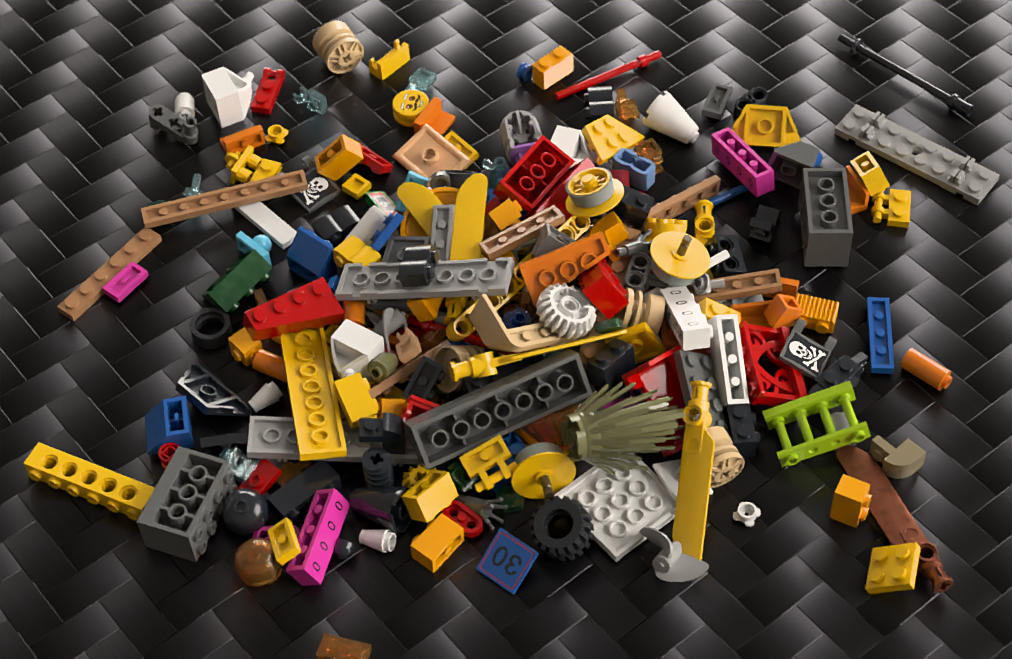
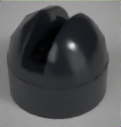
[334,539,355,559]

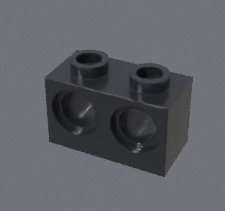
[704,234,747,279]

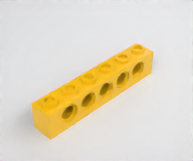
[23,442,155,520]

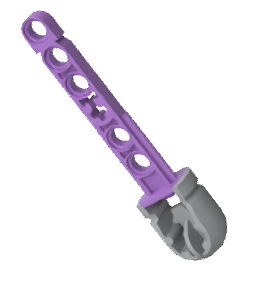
[500,110,542,165]

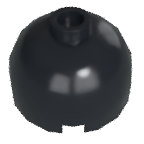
[222,488,270,537]

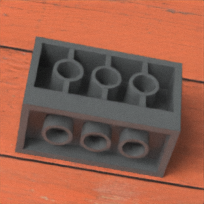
[799,168,853,267]
[137,446,237,562]

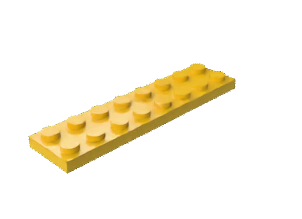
[279,327,347,461]

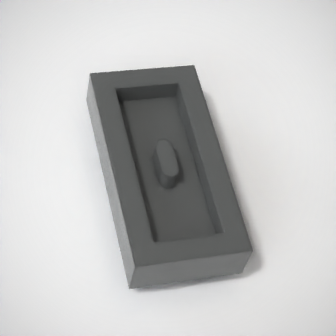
[701,83,733,120]

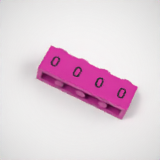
[711,127,775,197]
[286,488,350,586]

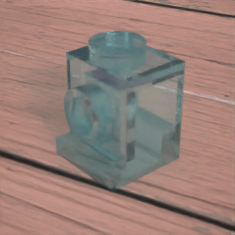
[219,446,258,483]

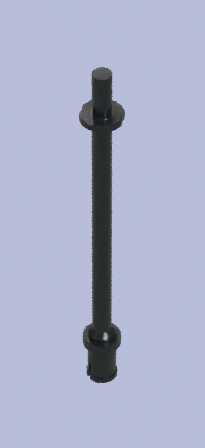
[838,34,974,117]

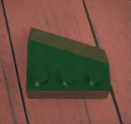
[201,249,273,313]

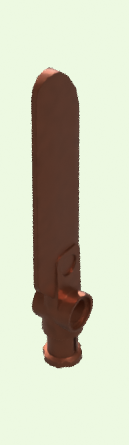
[836,445,954,593]

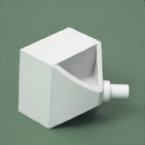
[201,67,254,128]
[551,125,598,167]
[331,319,385,382]

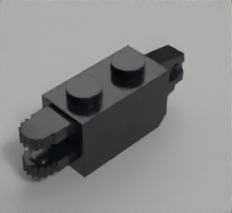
[808,352,868,395]

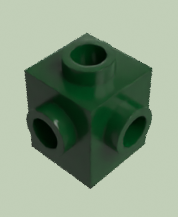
[443,456,480,493]

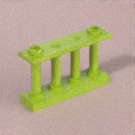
[762,381,871,467]

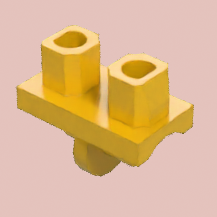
[225,145,262,184]

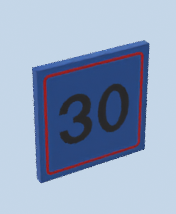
[476,528,539,594]

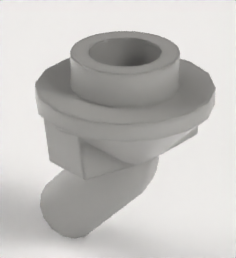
[693,274,725,295]

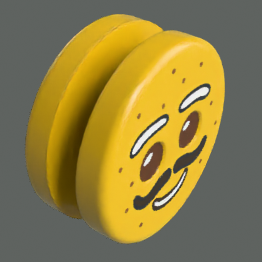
[392,90,429,127]

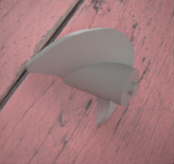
[365,308,408,352]
[639,527,709,582]

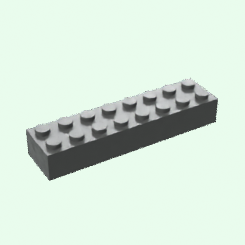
[404,349,592,470]

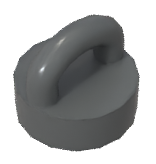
[430,170,451,189]

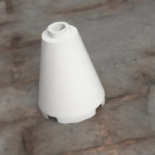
[642,91,700,144]
[346,205,400,247]

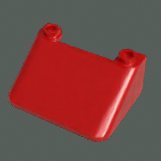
[622,346,685,458]

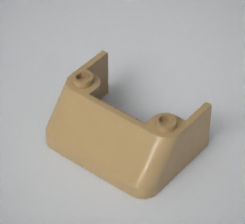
[468,294,575,352]

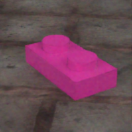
[102,261,149,303]

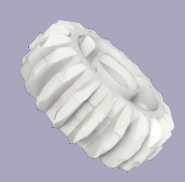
[536,282,597,340]

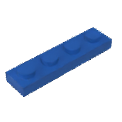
[866,297,894,374]

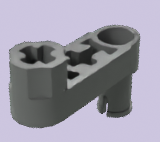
[149,104,198,145]

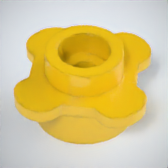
[265,125,288,144]

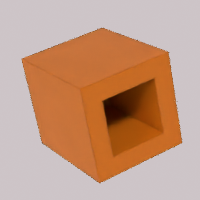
[763,294,803,330]

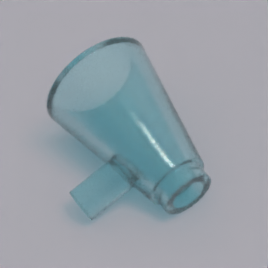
[482,157,510,189]

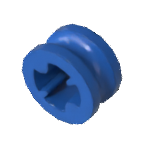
[516,62,533,82]

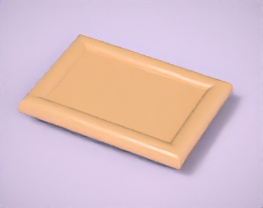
[392,123,472,187]

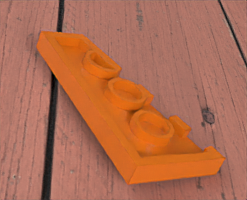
[518,232,610,307]

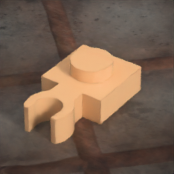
[395,326,422,364]

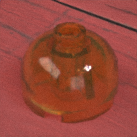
[234,538,283,587]

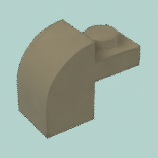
[869,435,926,479]

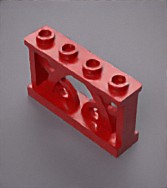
[739,321,808,406]

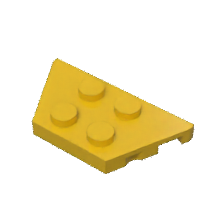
[731,104,801,148]
[582,114,645,166]

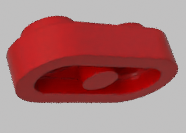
[441,500,483,538]

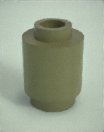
[367,352,398,382]

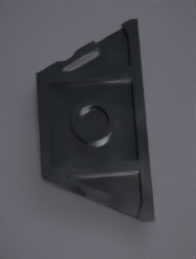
[175,362,253,417]

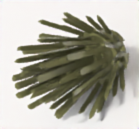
[561,382,685,476]

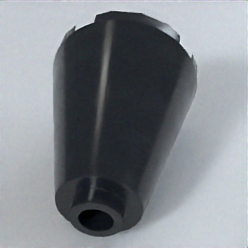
[348,486,413,533]

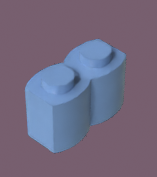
[613,148,655,191]

